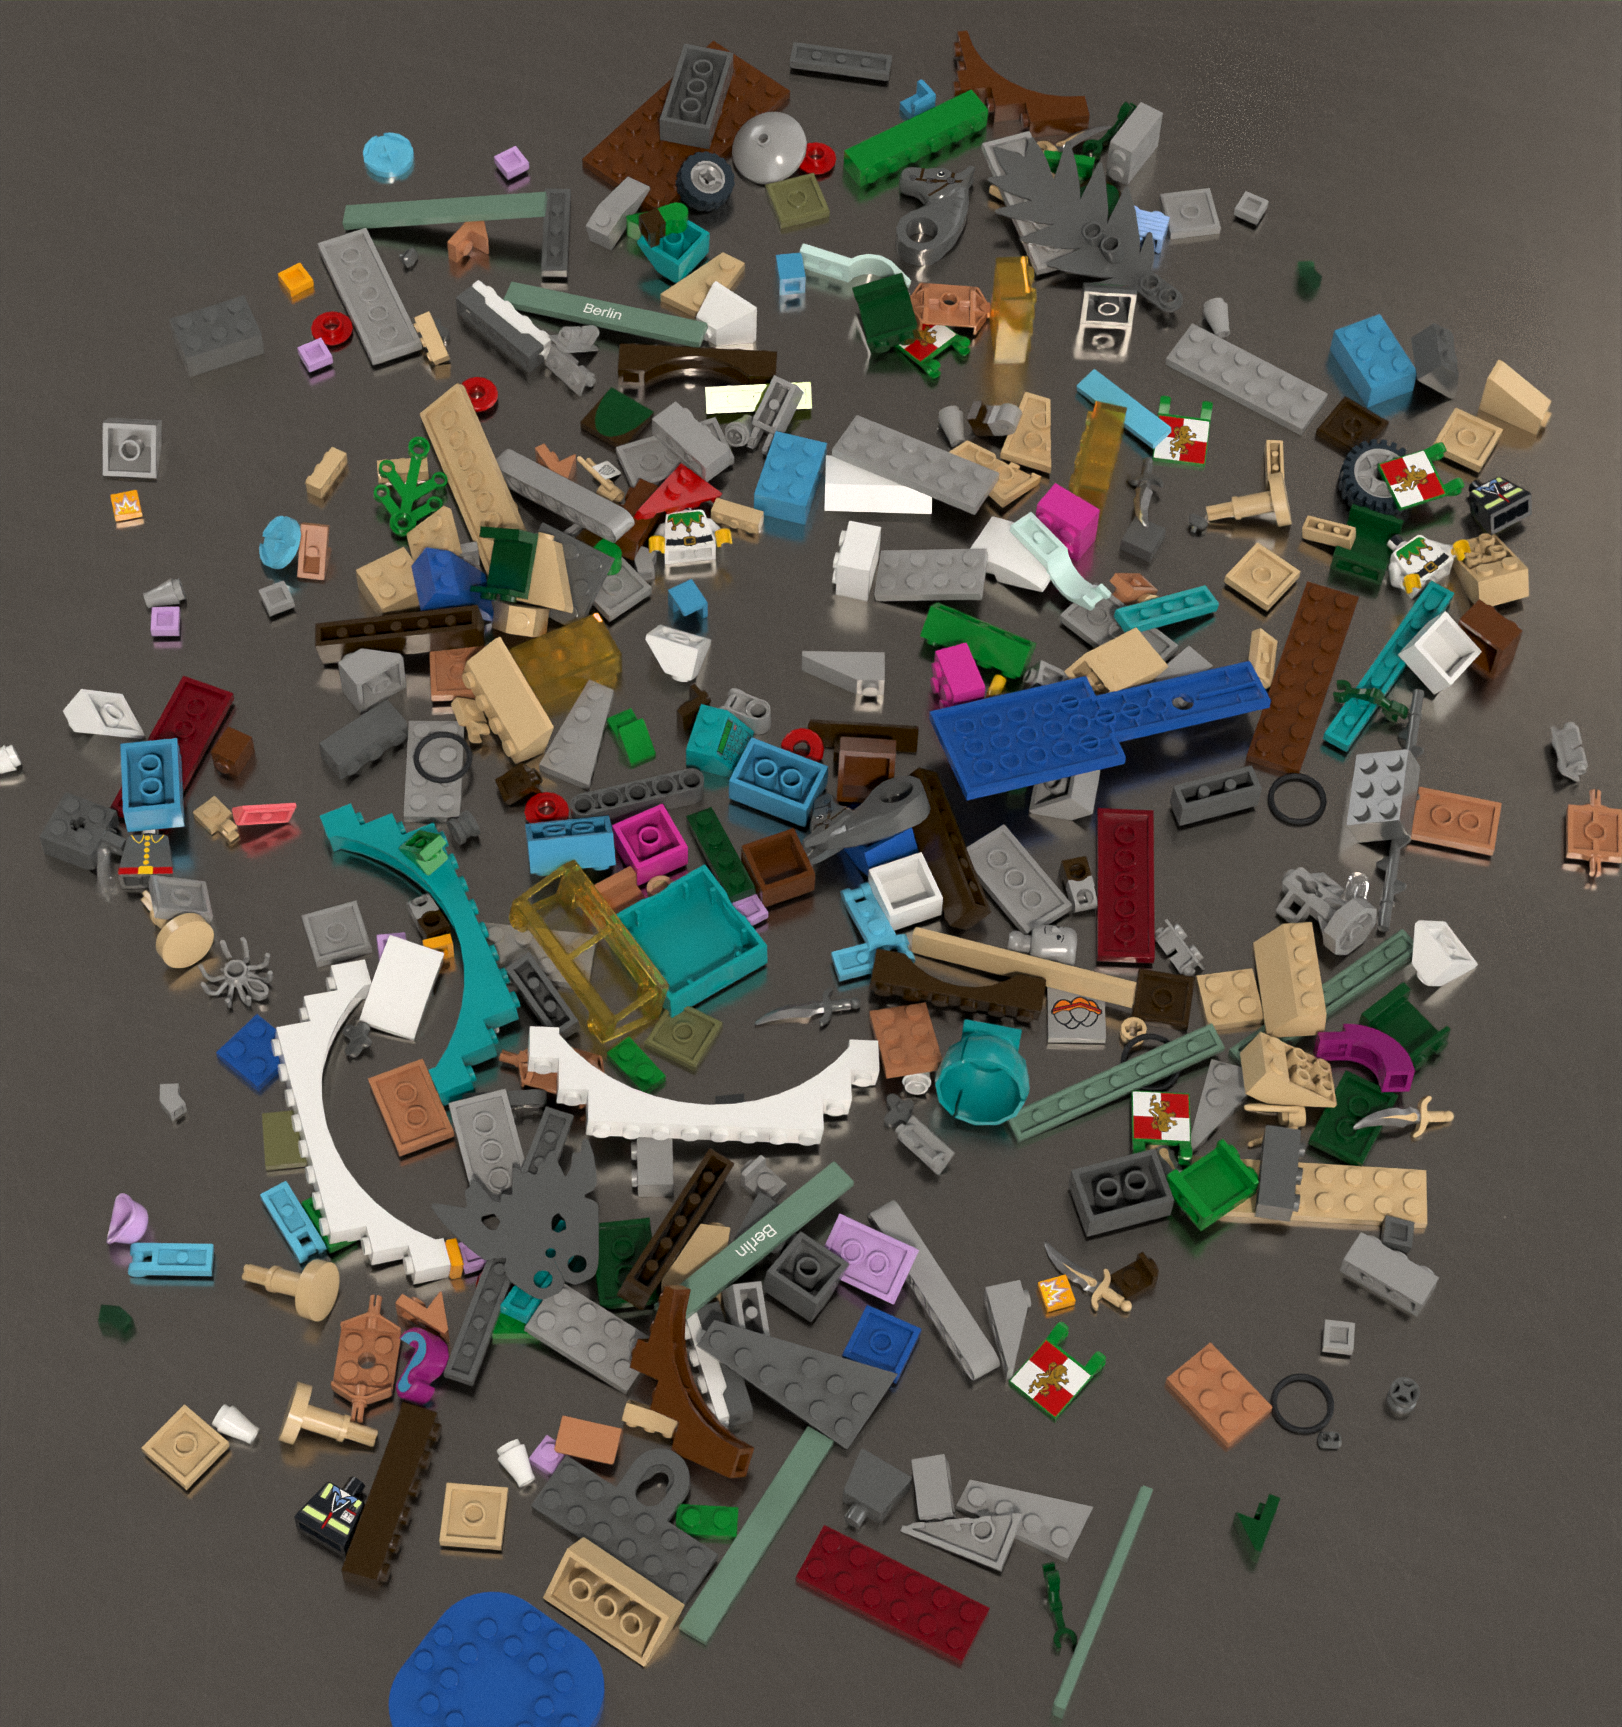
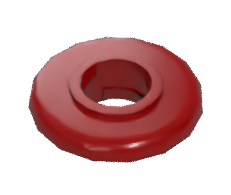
[799,142,836,175]
[311,311,353,346]
[461,377,498,412]
[780,728,824,763]
[524,792,569,823]

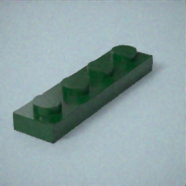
[686,807,756,903]

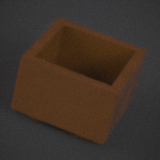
[1458,599,1523,680]
[837,737,896,803]
[741,828,815,907]

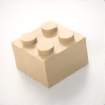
[356,547,420,616]

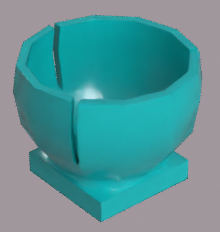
[935,1019,1030,1125]

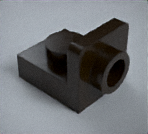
[676,683,711,732]
[495,763,544,805]
[1111,1252,1159,1301]

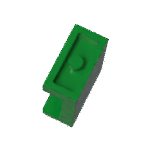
[1166,1139,1259,1231]

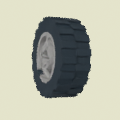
[675,151,735,212]

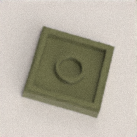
[765,173,830,229]
[644,1006,723,1071]
[262,1110,308,1171]

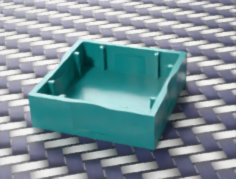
[609,864,768,1018]

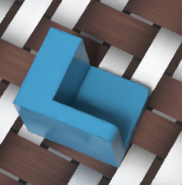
[900,79,936,119]
[775,253,806,296]
[668,579,708,619]

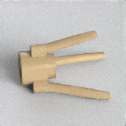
[577,456,625,505]
[1244,1103,1306,1147]

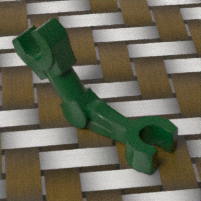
[1082,101,1137,160]
[1333,680,1409,723]
[1042,1562,1077,1652]

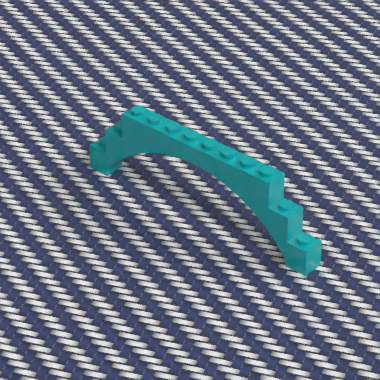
[320,803,521,1106]

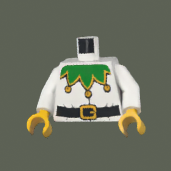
[649,508,733,564]
[1387,534,1471,599]

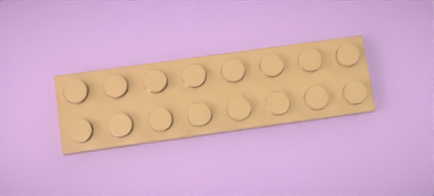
[420,383,526,575]
[1191,1156,1427,1229]

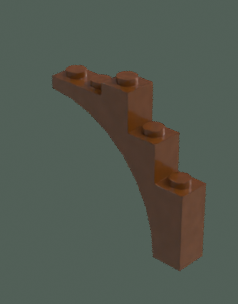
[952,30,1090,138]
[629,1285,754,1478]

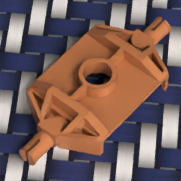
[910,283,1006,335]
[499,1047,605,1109]
[331,1295,402,1423]

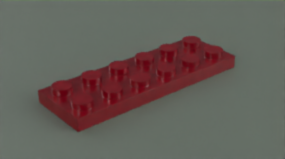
[110,676,234,832]
[1097,808,1155,964]
[795,1525,990,1665]

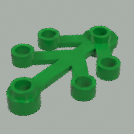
[373,437,448,537]

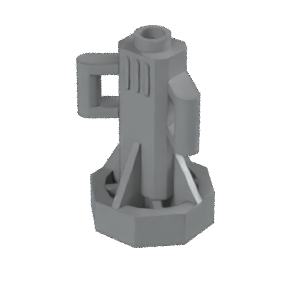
[1276,867,1377,955]

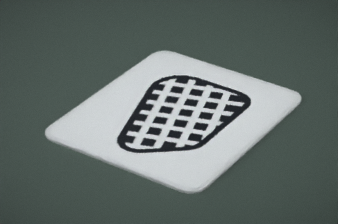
[592,461,621,480]

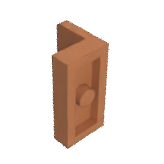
[582,866,645,930]
[554,1416,624,1465]

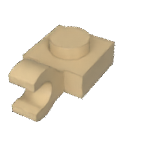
[451,697,490,743]
[193,796,239,843]

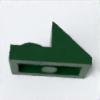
[1233,1494,1281,1563]

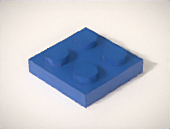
[216,1014,281,1092]
[842,1305,922,1384]

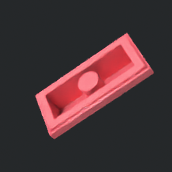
[232,803,296,826]

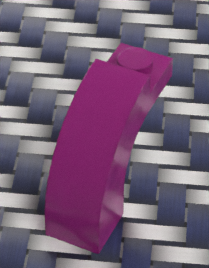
[1313,1024,1415,1092]

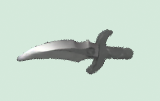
[1126,457,1164,528]
[755,988,861,1026]

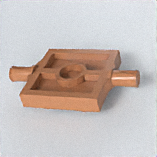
[1566,789,1622,877]

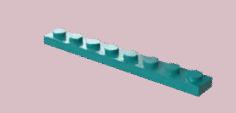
[1323,581,1454,752]

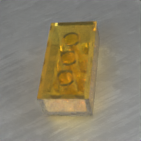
[989,256,1037,364]
[1068,401,1127,523]
[508,612,622,705]

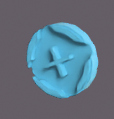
[363,132,414,178]
[259,516,301,570]

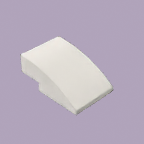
[970,516,1051,592]
[359,935,444,1041]

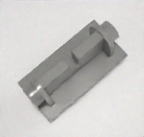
[549,325,600,354]
[545,344,596,396]
[1550,722,1588,782]
[1155,919,1205,976]
[895,1115,955,1175]

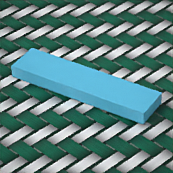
[1076,369,1171,449]

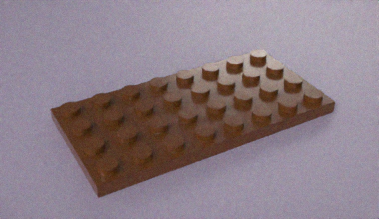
[582,40,790,211]

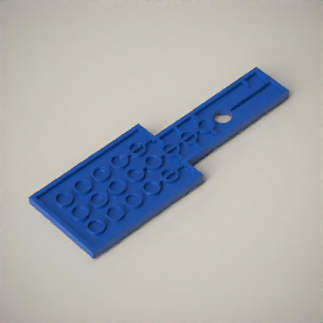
[929,661,1271,801]

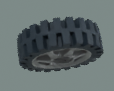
[1338,439,1407,516]

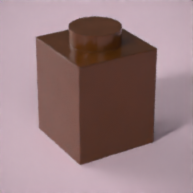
[211,726,255,777]

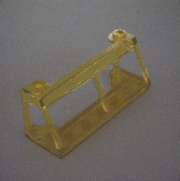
[508,860,669,1044]

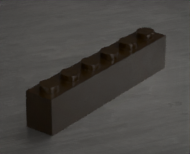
[315,605,484,664]
[908,767,992,930]
[617,1148,735,1311]
[341,1402,442,1591]

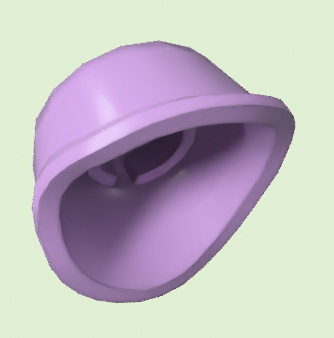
[106,1193,149,1244]

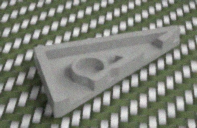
[1191,1059,1248,1153]
[900,1513,1023,1572]

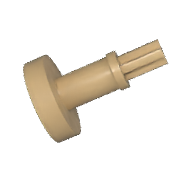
[1206,472,1292,527]
[140,890,214,968]
[242,1259,339,1321]
[278,1381,378,1447]

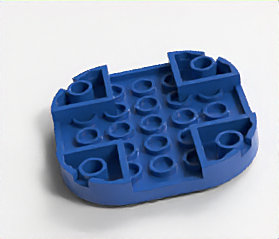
[389,1592,605,1727]

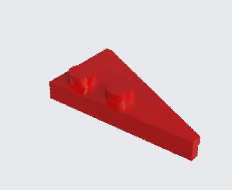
[634,463,722,520]

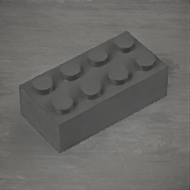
[660,43,733,149]

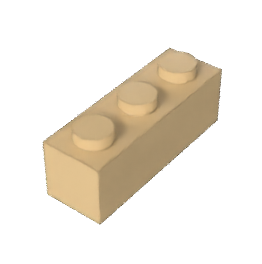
[414,311,450,366]
[1264,440,1284,490]
[305,447,348,499]
[377,457,429,484]
[711,498,764,534]
[1302,516,1356,550]
[621,1400,679,1438]

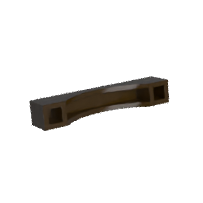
[618,343,777,386]
[869,949,1046,1022]

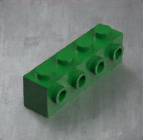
[920,602,1037,679]

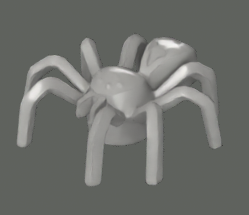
[198,937,273,1008]

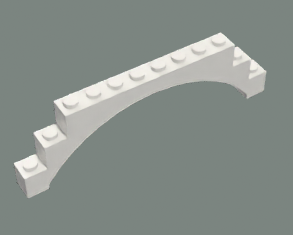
[271,959,451,1284]
[528,1026,879,1146]

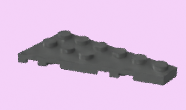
[696,1320,898,1450]

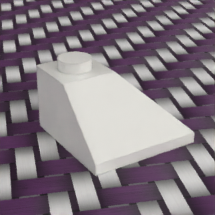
[696,281,757,346]
[645,624,711,682]
[63,689,145,739]
[1412,920,1478,986]

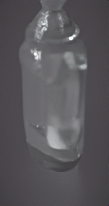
[96,849,113,896]
[1343,872,1370,901]

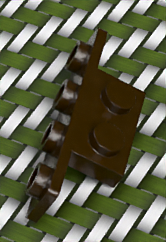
[807,719,919,762]

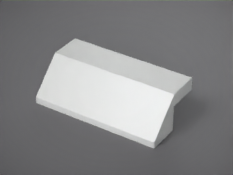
[824,455,932,514]

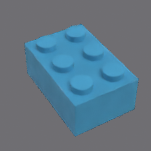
[1330,314,1417,408]
[754,431,827,525]
[729,737,828,828]
[120,738,185,832]
[525,815,616,876]

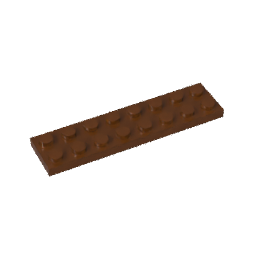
[1245,581,1359,774]

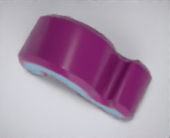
[396,1327,449,1405]

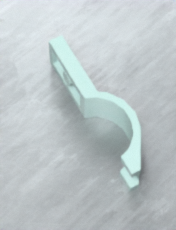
[799,243,911,294]
[1010,512,1112,611]

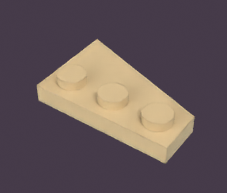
[660,252,745,318]
[1000,392,1051,474]
[949,440,1041,508]

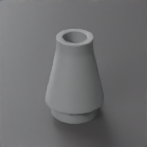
[1203,298,1230,338]
[938,406,966,447]
[725,415,754,447]
[143,578,186,608]

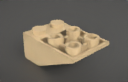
[1452,533,1529,606]
[1064,628,1169,696]
[1240,1032,1337,1108]

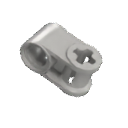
[719,688,771,735]

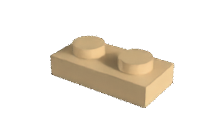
[1248,628,1278,689]

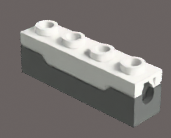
[456,280,552,373]
[685,1301,753,1428]

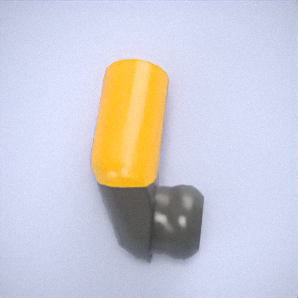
[986,675,1007,698]

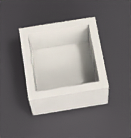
[832,521,881,601]
[1398,611,1482,695]
[868,852,943,931]

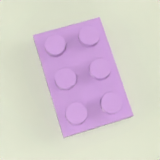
[824,1214,919,1305]

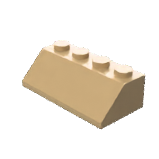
[462,637,554,765]
[1253,922,1327,1038]
[543,1537,685,1666]

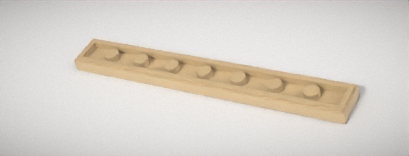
[912,927,1137,1008]

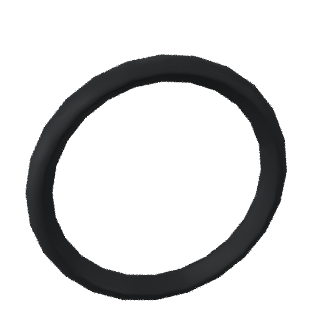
[413,732,473,784]
[1268,773,1327,824]
[1120,1033,1181,1092]
[1271,1373,1334,1434]

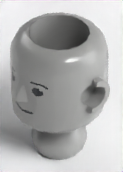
[1008,924,1077,966]

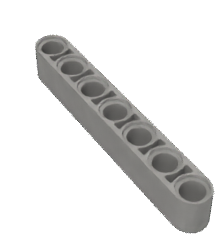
[495,449,635,543]
[867,1200,1000,1381]

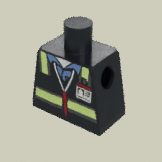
[1468,477,1532,535]
[294,1476,365,1557]

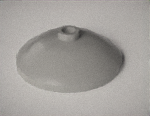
[732,112,807,184]

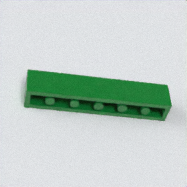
[843,89,988,187]

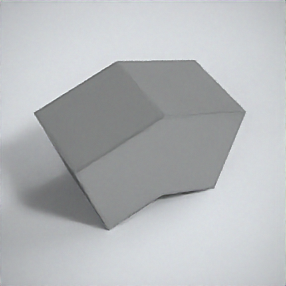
[634,546,657,581]
[160,1083,187,1121]

